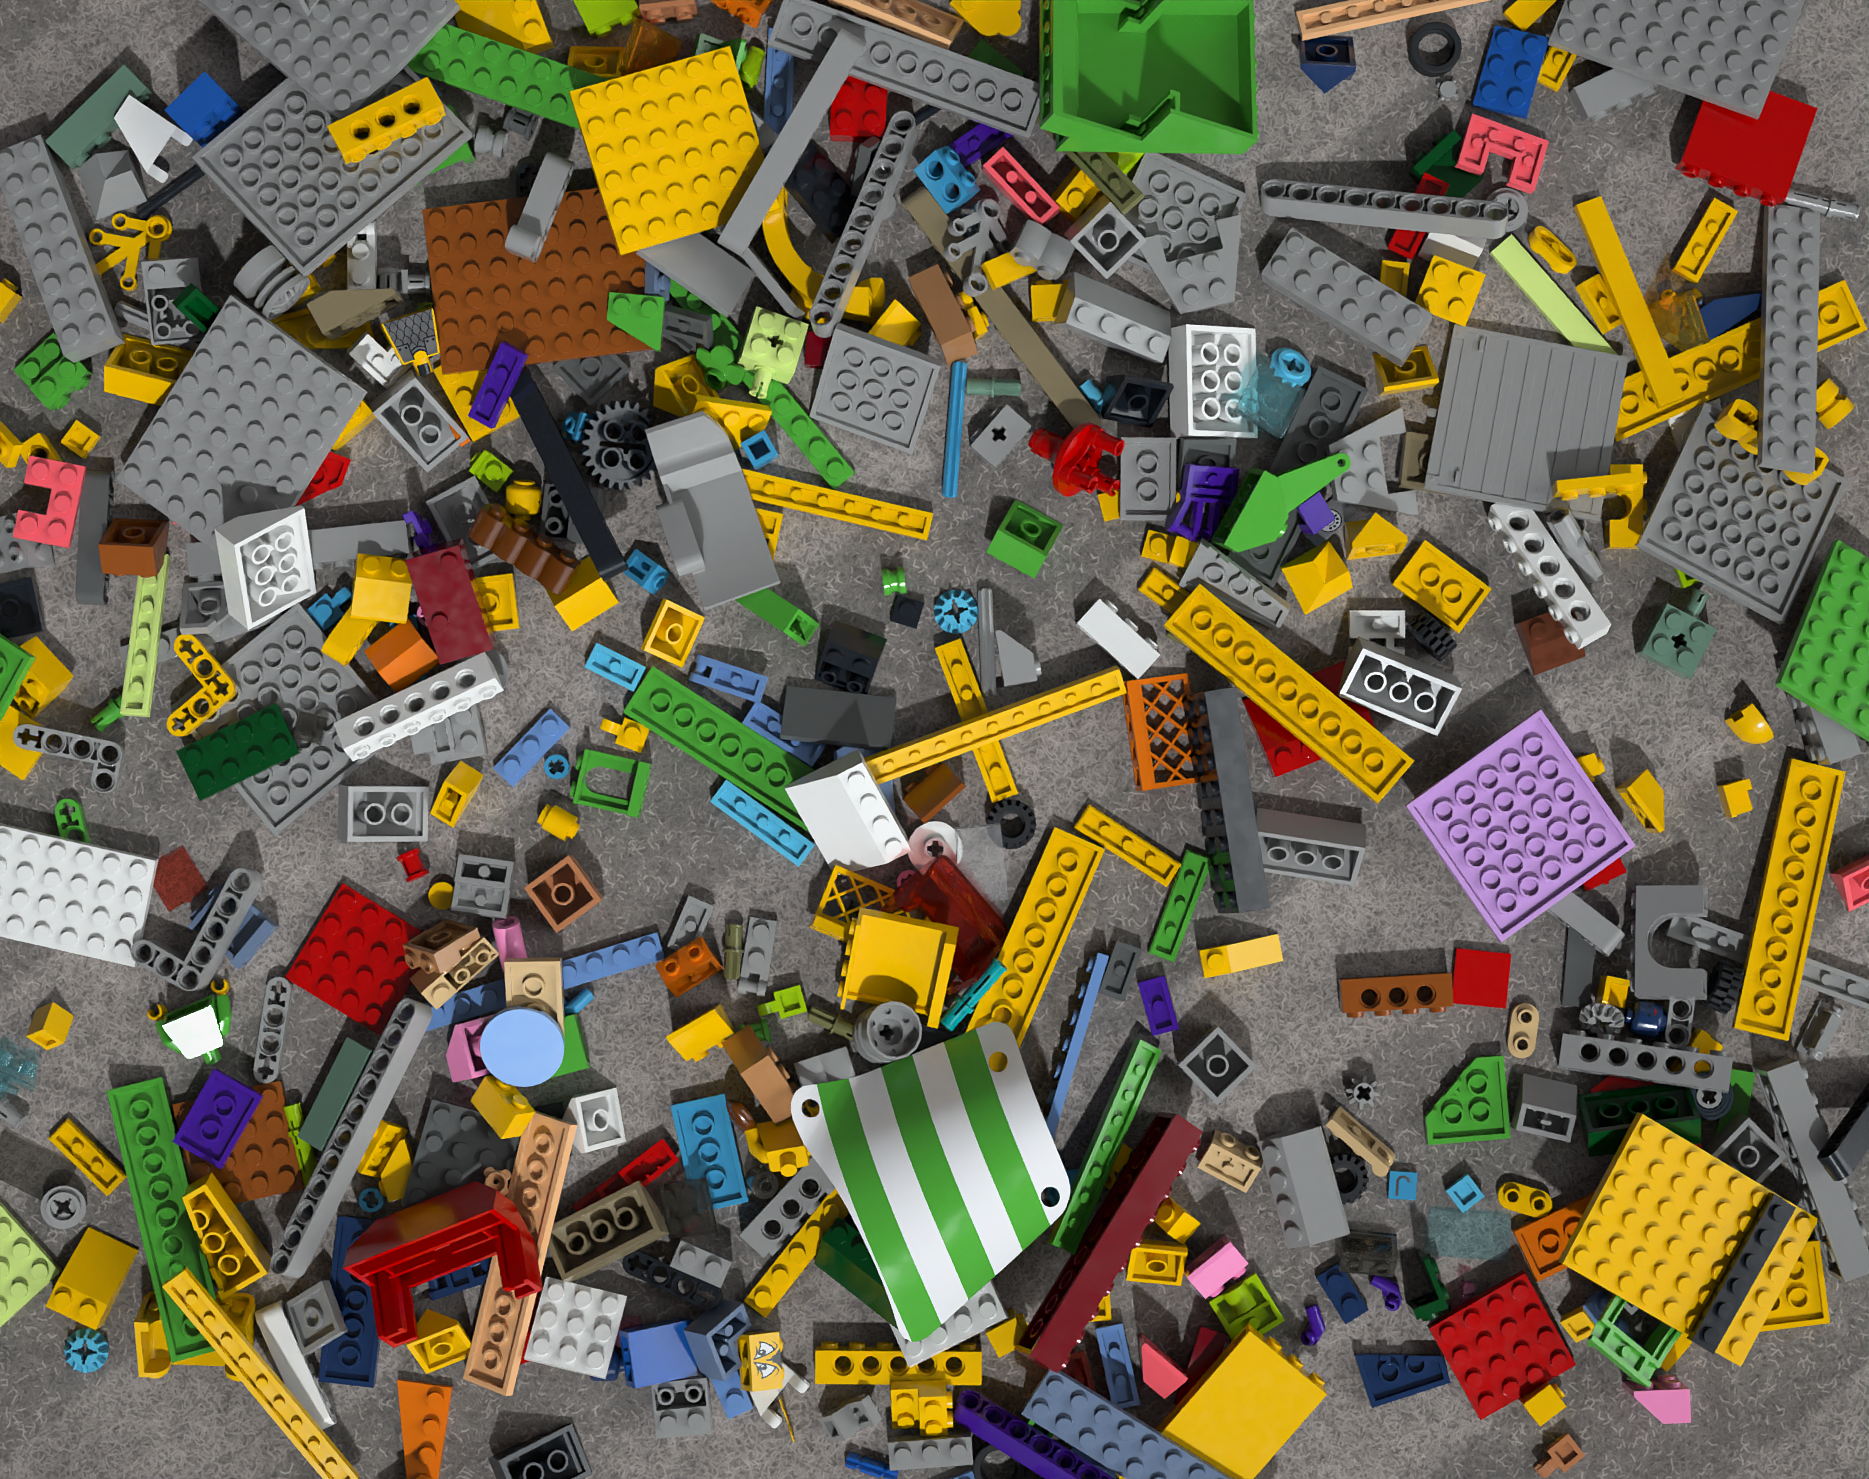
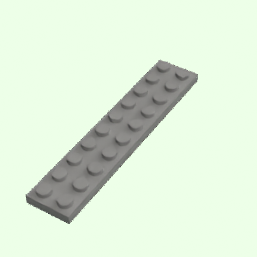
[767,0,1040,141]
[1757,204,1820,474]

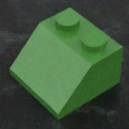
[986,499,1064,579]

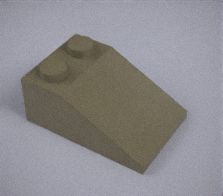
[307,288,405,341]

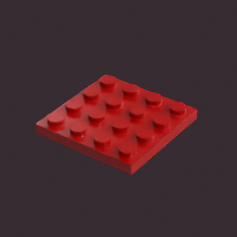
[285,883,423,1035]
[1427,1270,1576,1420]

